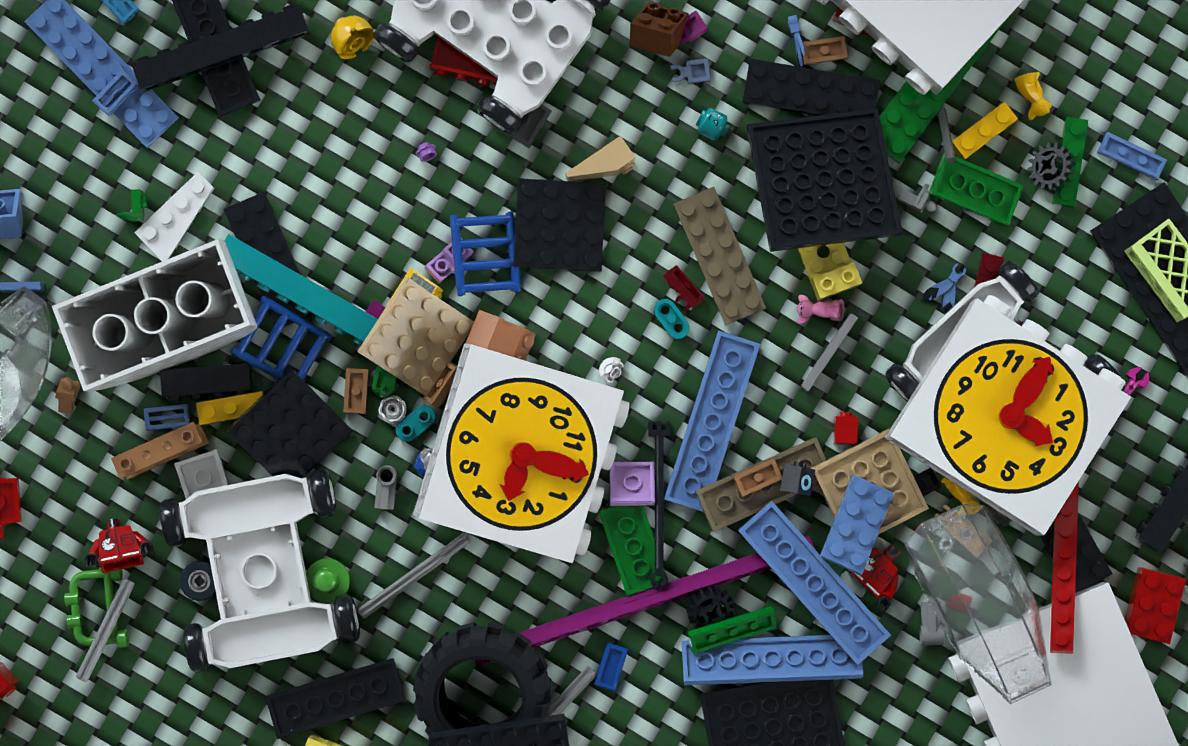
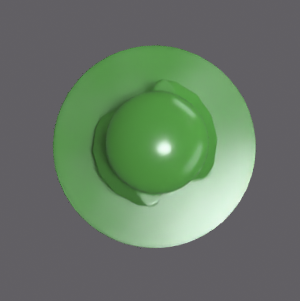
[306,558,350,603]

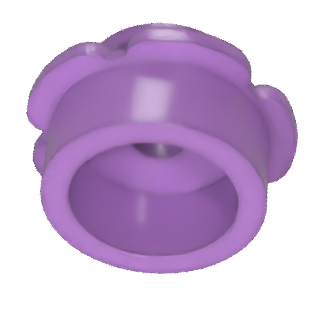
[415,142,437,162]

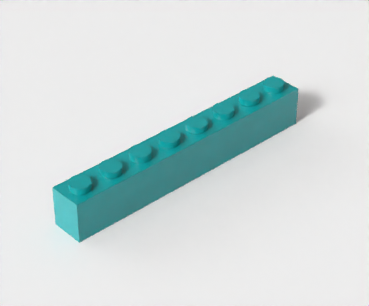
[225,234,378,346]

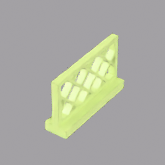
[1124,219,1188,322]

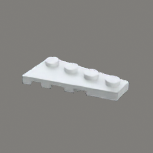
[134,172,214,262]

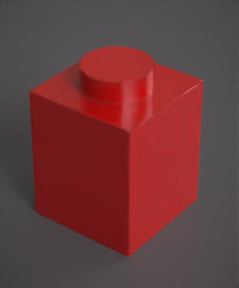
[833,412,858,444]

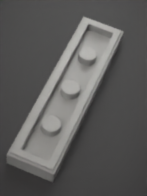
[800,314,858,392]

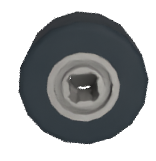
[180,561,216,601]

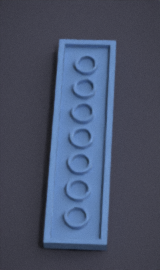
[24,0,179,148]
[664,330,760,512]
[738,501,891,665]
[682,635,863,685]

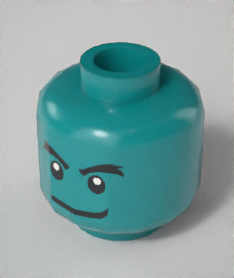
[696,108,730,140]

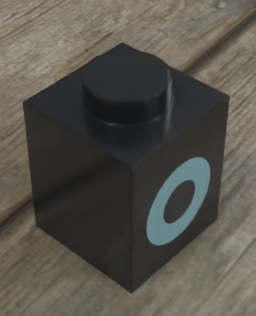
[780,461,815,496]

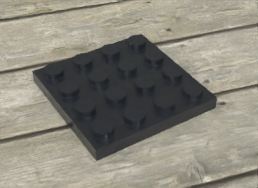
[513,178,606,272]
[226,368,353,478]

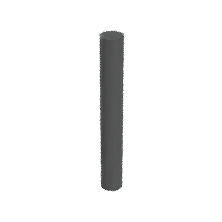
[938,107,955,163]

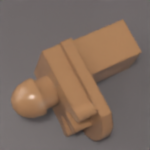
[55,377,81,414]

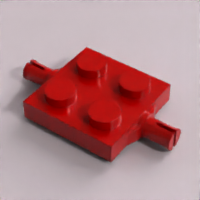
[0,477,22,539]

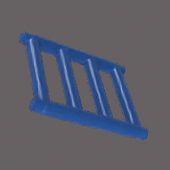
[450,211,521,297]
[231,296,332,380]

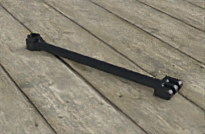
[648,421,670,589]

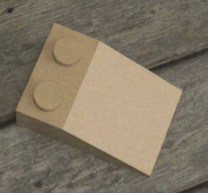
[565,136,636,182]

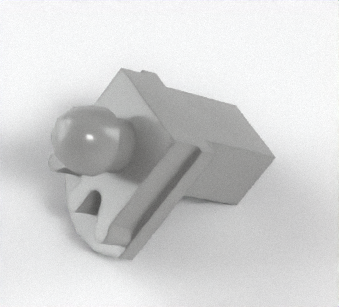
[897,183,937,213]

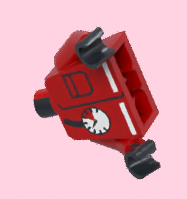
[85,518,155,573]
[835,544,900,612]

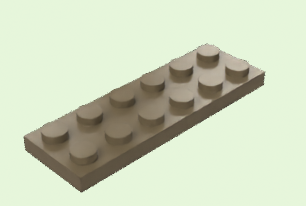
[673,187,766,326]
[695,437,826,532]

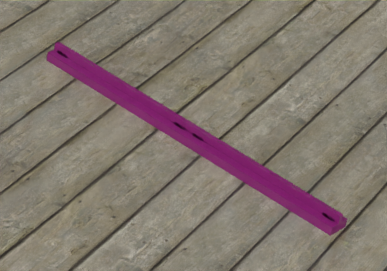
[474,536,814,666]

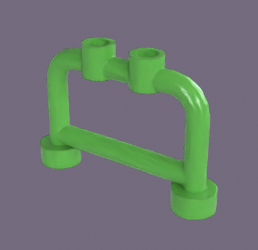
[64,569,129,648]

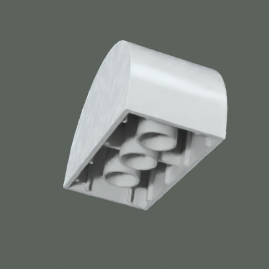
[52,239,257,391]

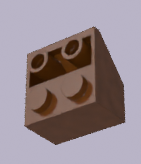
[629,2,689,57]

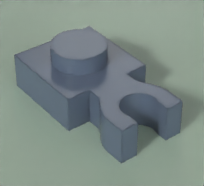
[671,59,710,84]

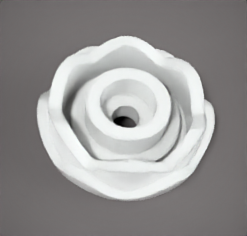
[599,357,624,383]
[379,395,407,423]

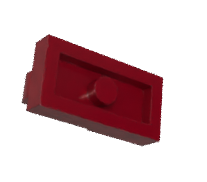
[974,253,1004,287]
[663,265,705,311]

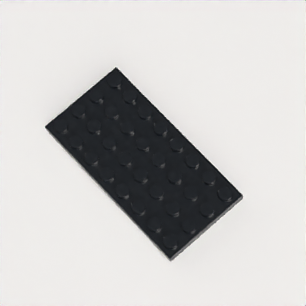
[1090,182,1188,378]

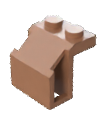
[465,310,536,361]

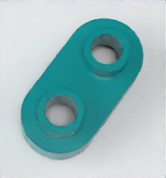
[654,299,689,339]
[396,405,436,442]

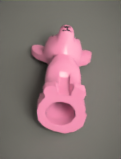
[797,295,844,324]

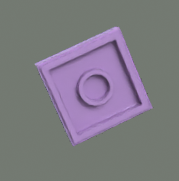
[610,462,655,506]

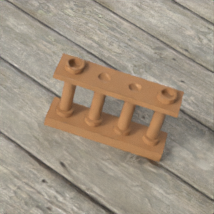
[111,422,210,480]

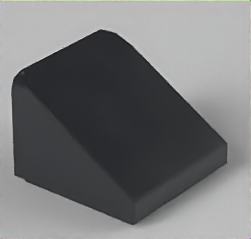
[913,468,941,496]

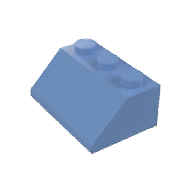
[0,189,23,239]

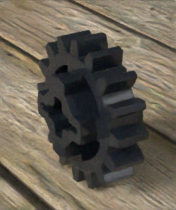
[1027,142,1076,191]
[686,586,735,629]

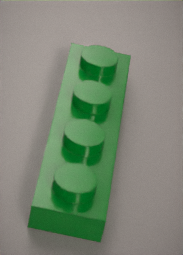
[1052,117,1088,208]
[688,606,776,654]

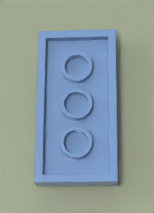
[820,475,894,575]

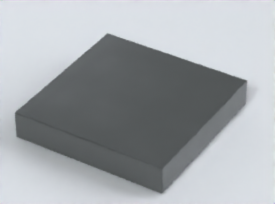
[491,104,552,149]

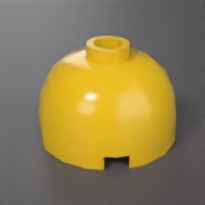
[330,15,375,59]

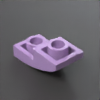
[424,237,474,284]

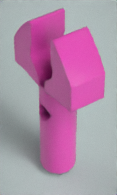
[1123,367,1149,396]

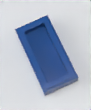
[594,642,628,691]

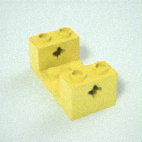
[798,243,862,301]

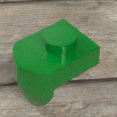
[116,189,148,222]
[372,365,397,398]

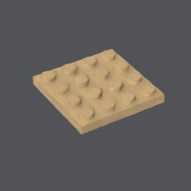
[357,277,474,396]
[810,429,929,534]

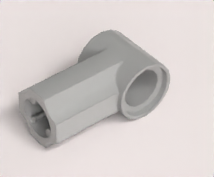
[374,465,398,510]
[919,602,944,646]

